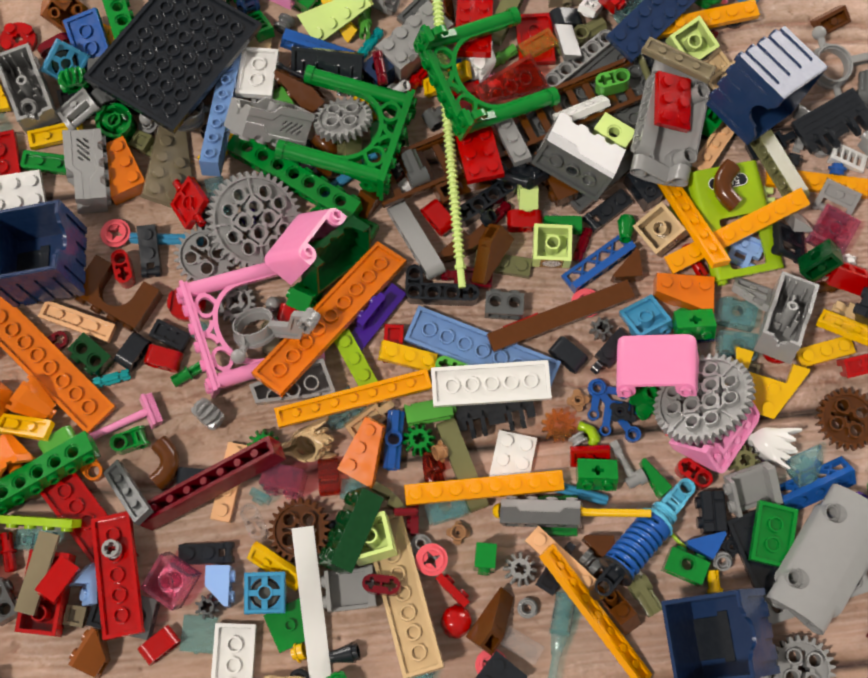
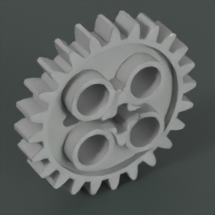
[313,96,373,144]
[173,225,234,281]
[772,635,836,678]

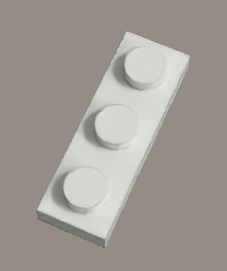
[552,94,611,121]

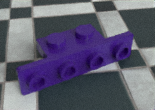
[352,283,406,351]

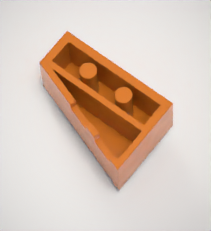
[337,417,386,489]

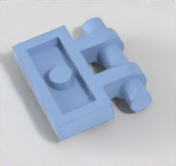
[727,236,763,268]

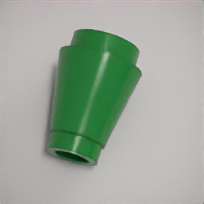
[617,214,636,243]

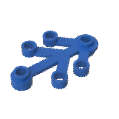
[587,379,641,443]

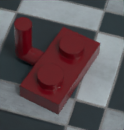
[394,505,419,536]

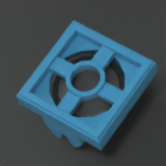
[40,38,90,79]
[244,571,287,615]

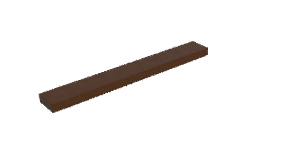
[486,280,635,353]

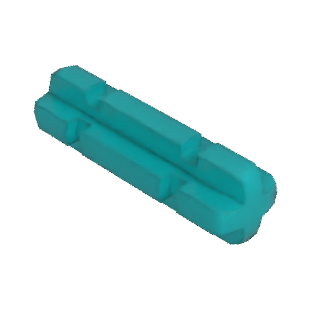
[357,27,384,59]
[92,369,131,388]

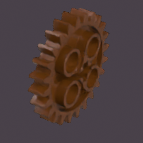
[814,388,868,451]
[268,497,332,562]

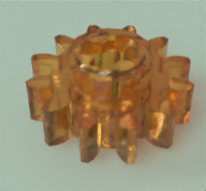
[541,408,576,443]

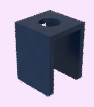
[363,56,396,87]

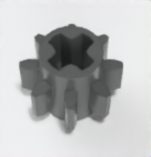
[589,317,614,342]
[195,595,220,620]

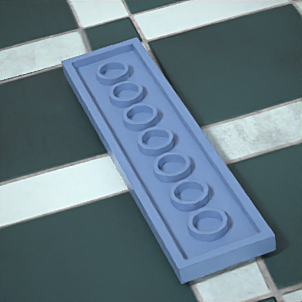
[404,306,561,386]

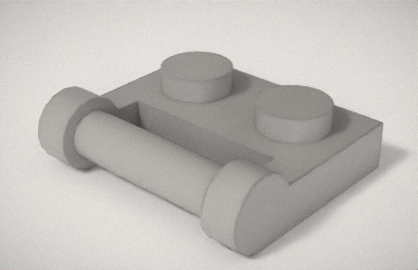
[56,87,101,130]
[811,178,862,224]

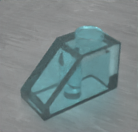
[785,444,823,488]
[14,529,58,551]

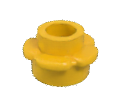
[291,643,307,663]

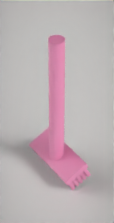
[89,392,163,440]

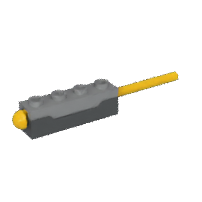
[492,496,652,528]

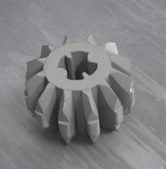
[191,398,225,430]
[503,552,537,587]

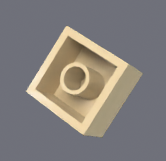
[633,201,689,258]

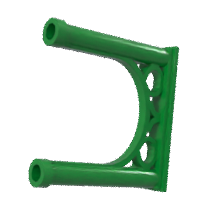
[413,6,560,141]
[274,64,418,201]

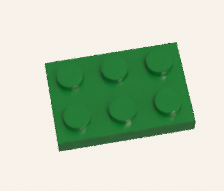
[748,500,799,567]

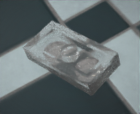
[499,626,545,666]

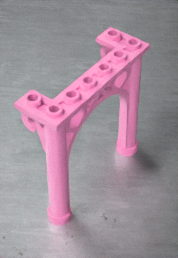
[176,262,325,399]

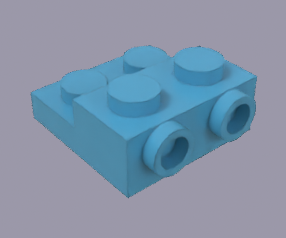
[619,294,673,336]

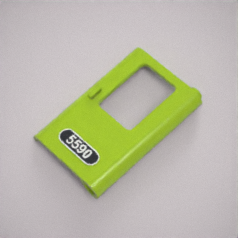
[687,160,784,286]

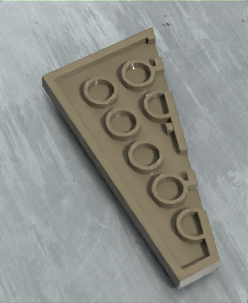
[141,125,192,208]

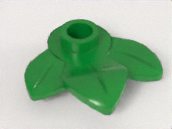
[629,387,658,421]

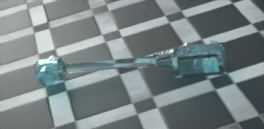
[548,592,575,678]

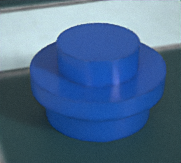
[827,163,847,176]

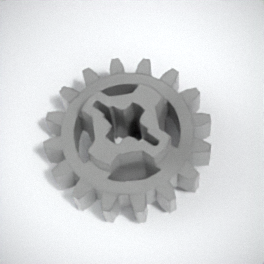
[215,285,257,324]

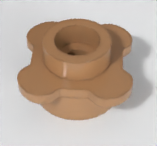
[566,389,590,412]
[431,440,448,463]
[446,521,470,545]

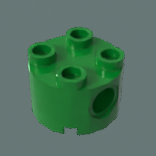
[95,103,137,143]

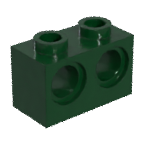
[68,332,115,377]

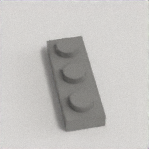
[494,119,532,167]

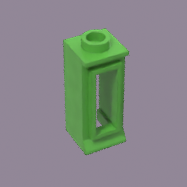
[404,400,457,427]

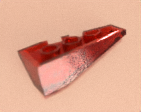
[472,53,549,103]

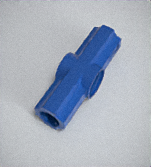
[383,410,405,471]

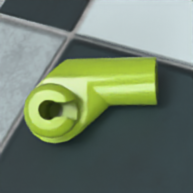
[577,421,601,446]

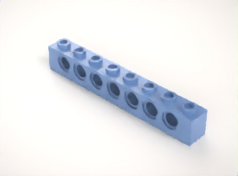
[199,52,242,177]

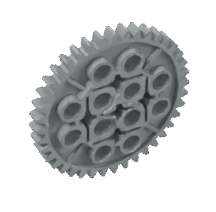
[205,171,302,268]
[653,353,756,446]

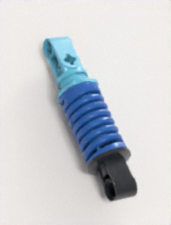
[589,478,696,601]

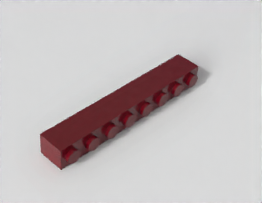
[139,435,286,531]

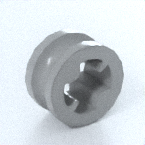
[568,431,588,446]
[101,539,122,559]

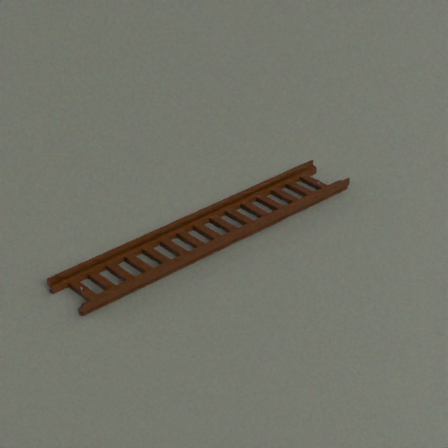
[371,58,642,208]

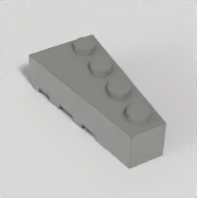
[249,358,335,406]

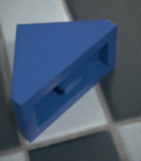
[684,531,727,561]

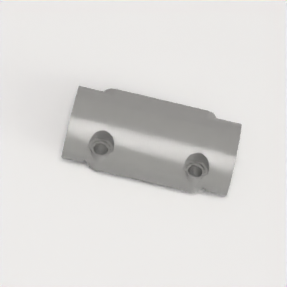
[630,59,710,187]
[765,484,868,635]

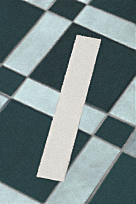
[292,526,331,678]

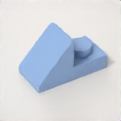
[69,563,97,606]

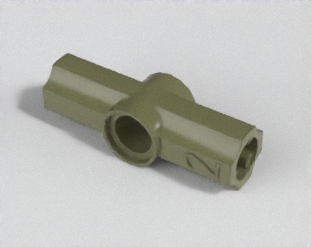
[554,16,608,56]
[627,570,662,618]

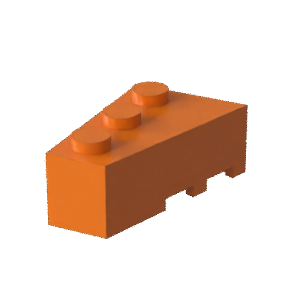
[106,136,145,206]
[653,273,715,313]

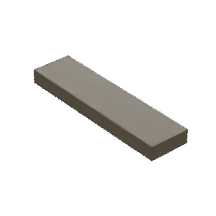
[641,37,717,84]
[14,530,61,616]

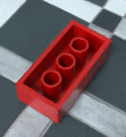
[14,549,76,637]

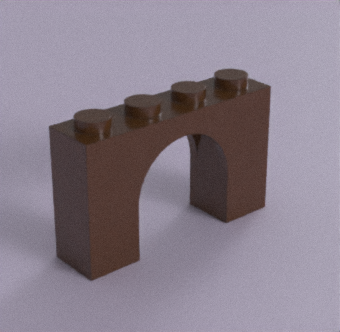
[74,255,164,333]

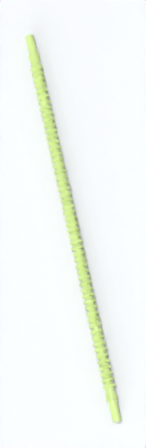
[432,0,466,288]

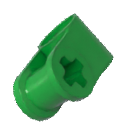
[110,425,151,455]

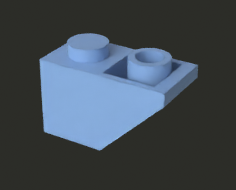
[205,565,236,608]

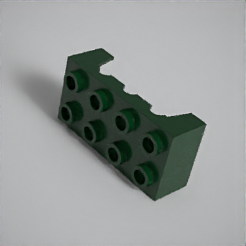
[301,215,371,294]
[319,488,384,574]

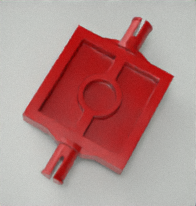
[170,176,210,230]

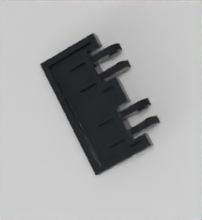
[291,45,364,97]
[790,88,868,155]
[456,401,536,439]
[727,510,779,596]

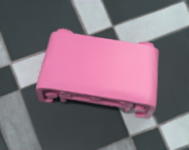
[265,208,347,285]
[616,334,699,398]
[669,391,760,473]

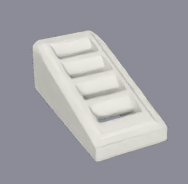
[827,144,868,173]

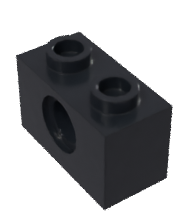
[623,173,663,212]

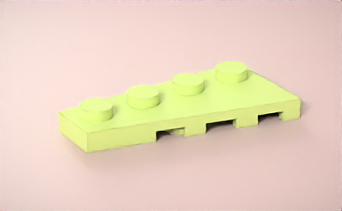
[297,0,374,41]

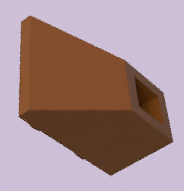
[40,0,88,33]
[68,627,111,678]

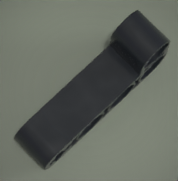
[459,162,517,228]
[405,264,480,306]

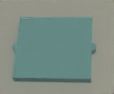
[179,614,218,655]

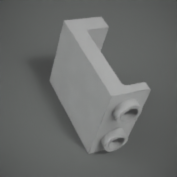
[723,461,783,518]
[321,565,377,613]

